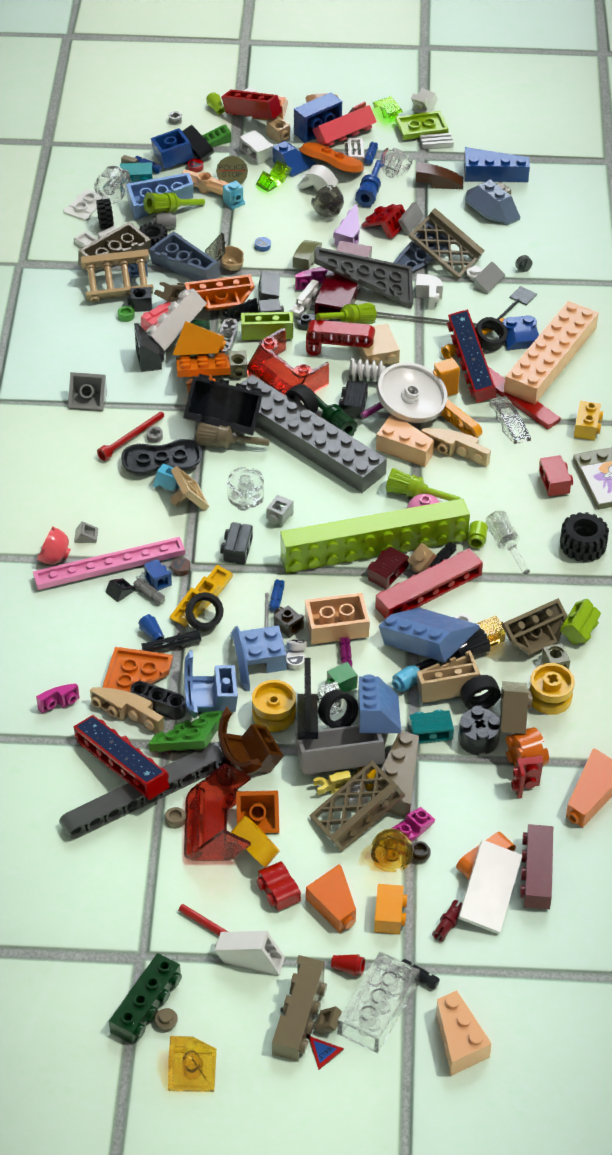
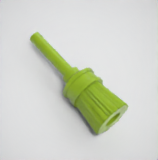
[143,192,205,214]
[315,303,377,325]
[386,468,461,501]

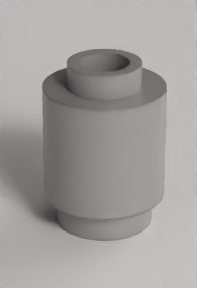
[153,213,176,229]

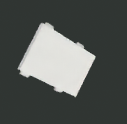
[63,189,108,221]

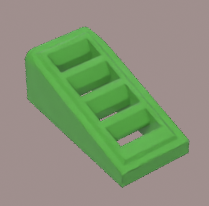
[202,124,231,147]

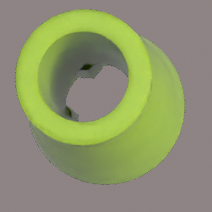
[206,92,225,115]

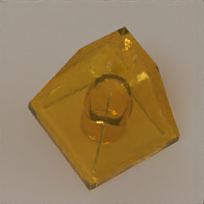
[168,1036,217,1092]

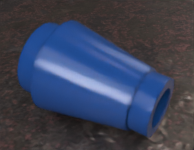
[138,614,165,641]

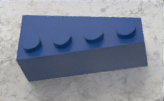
[464,147,530,182]

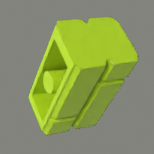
[560,599,601,645]

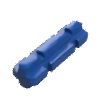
[364,141,378,165]
[135,156,162,174]
[269,579,285,612]

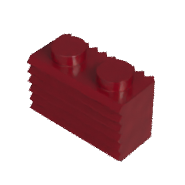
[367,546,409,590]

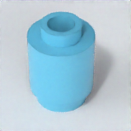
[392,665,420,692]

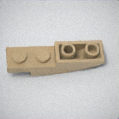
[421,428,491,467]
[90,687,164,733]

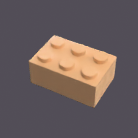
[305,593,370,644]

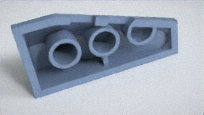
[393,222,452,272]

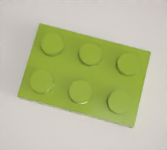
[395,111,449,140]

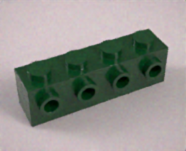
[109,953,182,1044]

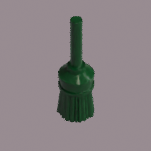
[312,391,358,436]

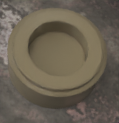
[165,807,186,829]

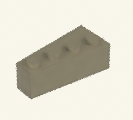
[78,222,151,273]
[500,681,533,734]
[371,731,419,818]
[272,955,327,1062]

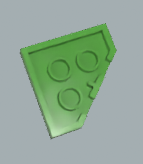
[148,711,223,752]

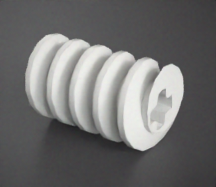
[349,358,386,383]

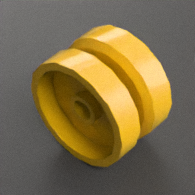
[529,663,575,715]
[252,680,296,732]

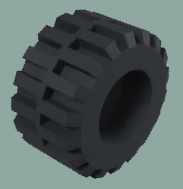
[560,512,609,562]

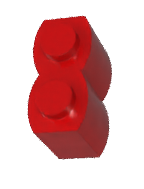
[256,861,301,911]

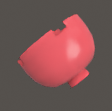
[36,526,71,565]

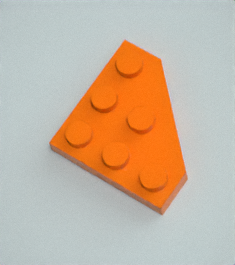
[102,647,173,693]

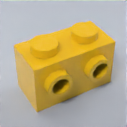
[574,400,604,441]

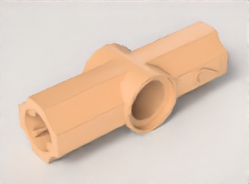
[182,169,229,195]

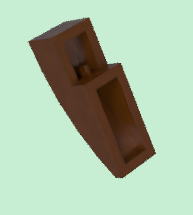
[416,162,464,189]

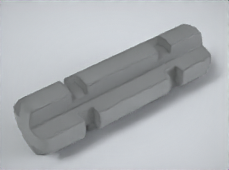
[133,578,165,605]

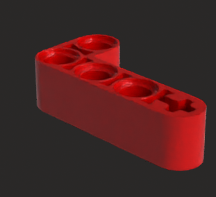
[306,320,375,356]

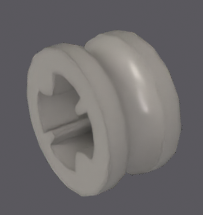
[168,111,182,125]
[147,426,163,443]

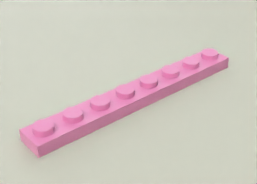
[33,537,185,590]

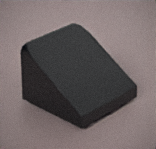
[106,578,135,602]

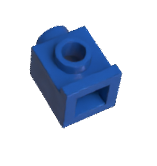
[144,559,172,591]

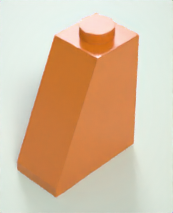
[306,864,356,933]

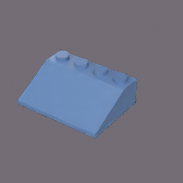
[379,608,480,662]

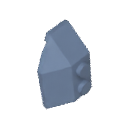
[465,180,521,225]

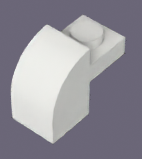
[411,88,438,113]
[298,165,338,195]
[415,274,443,310]

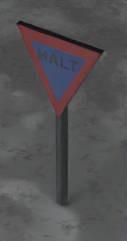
[280,1007,344,1070]

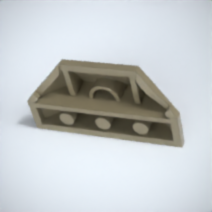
[501,598,567,655]

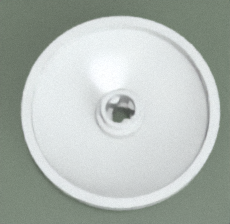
[376,362,448,423]

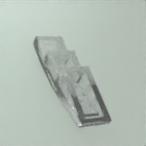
[489,396,531,444]

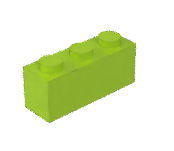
[241,312,293,340]

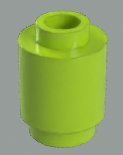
[467,520,488,549]

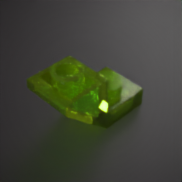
[372,96,403,120]
[255,160,292,192]

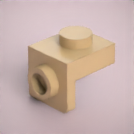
[407,543,437,574]

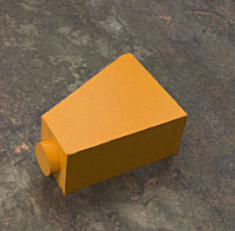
[173,321,226,355]

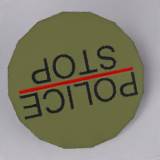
[216,156,248,184]

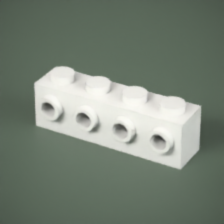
[146,289,207,352]

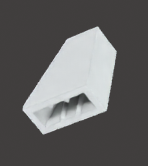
[215,930,285,975]

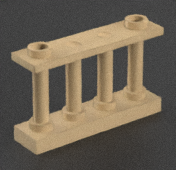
[81,249,154,302]

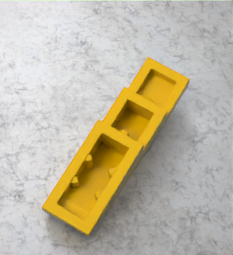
[169,565,233,627]

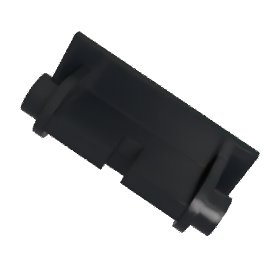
[223,298,259,322]

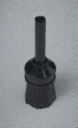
[415,628,490,670]

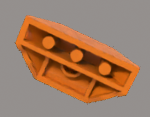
[184,274,255,311]

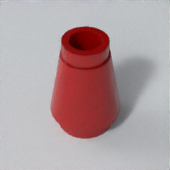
[331,954,365,976]

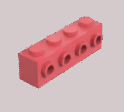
[312,105,377,147]

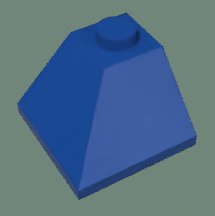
[273,141,317,177]

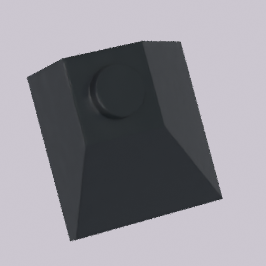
[134,323,164,372]

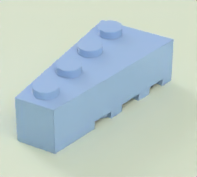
[126,173,193,220]

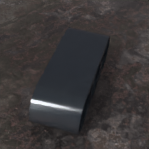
[182,124,215,161]
[130,681,186,720]

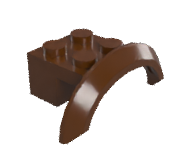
[218,706,284,774]

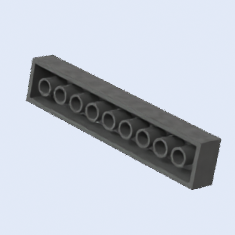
[240,375,387,493]

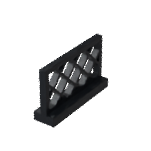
[297,658,318,739]

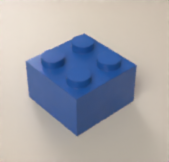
[150,128,194,169]

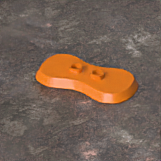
[299,142,364,173]

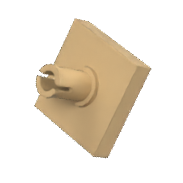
[170,466,210,511]

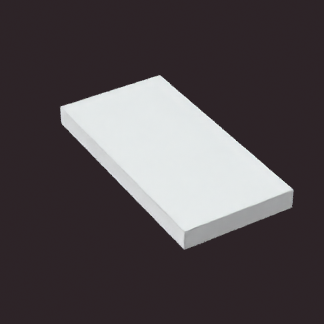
[458,839,522,934]

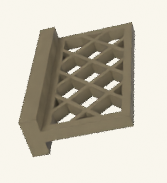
[408,208,485,280]
[309,760,405,852]

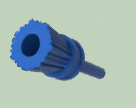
[355,160,382,207]

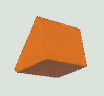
[236,790,280,833]

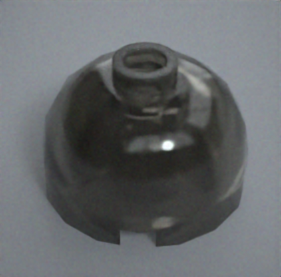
[311,185,344,218]

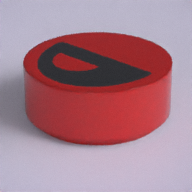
[188,158,204,173]

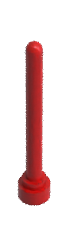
[97,412,164,461]

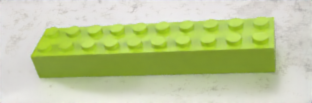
[280,498,470,573]

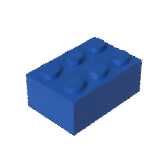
[294,92,343,143]

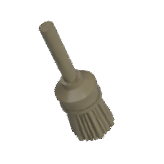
[196,422,270,449]

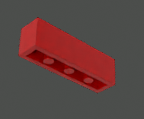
[221,89,282,120]

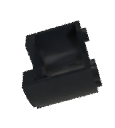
[183,374,263,436]

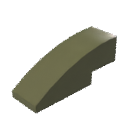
[293,240,322,270]

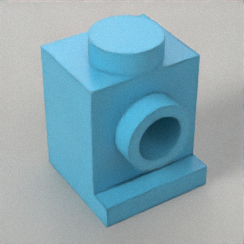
[223,181,245,210]
[153,464,180,491]

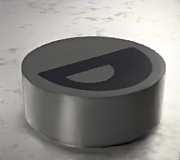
[515,255,533,272]

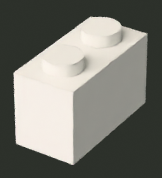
[240,130,273,165]

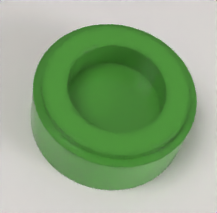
[118,306,135,322]

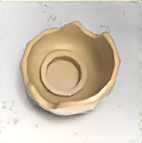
[219,246,244,271]

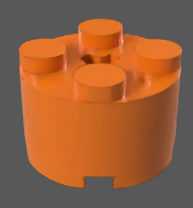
[505,727,549,767]

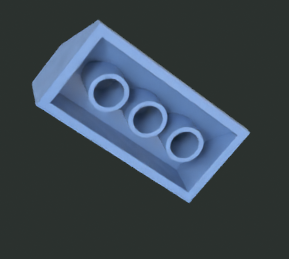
[358,674,401,733]

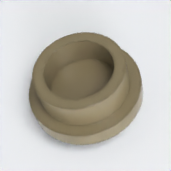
[155,1008,178,1031]

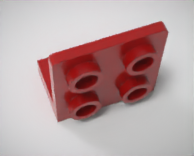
[361,204,405,239]

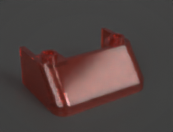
[247,328,329,401]
[184,763,251,861]

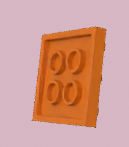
[176,353,231,377]

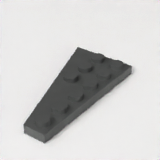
[314,247,414,308]

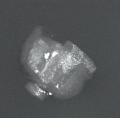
[380,148,413,178]

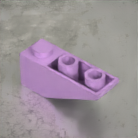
[333,204,360,246]

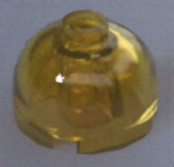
[370,828,414,872]

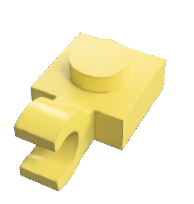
[313,770,351,795]

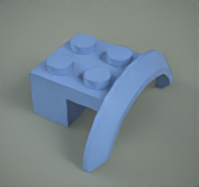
[230,625,287,691]
[184,650,238,718]

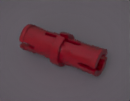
[432,900,462,942]

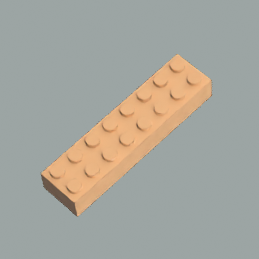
[504,301,599,404]

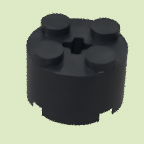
[458,706,501,755]

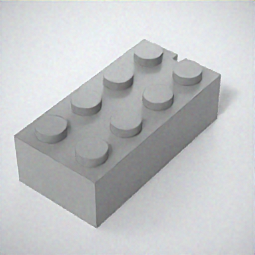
[295,725,385,775]

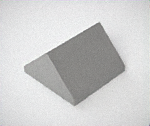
[68,372,107,410]

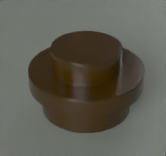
[409,841,431,862]

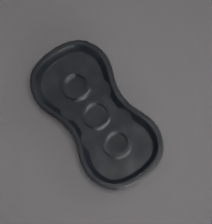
[121,439,202,475]

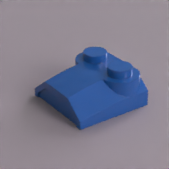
[503,315,539,351]

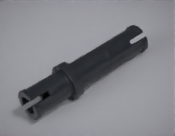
[141,629,202,652]

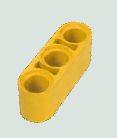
[231,816,280,867]

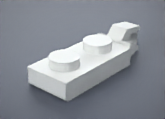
[290,279,320,317]

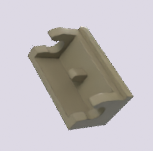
[154,282,185,302]

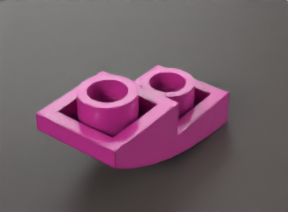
[295,267,328,290]
[36,683,80,714]
[388,807,436,847]

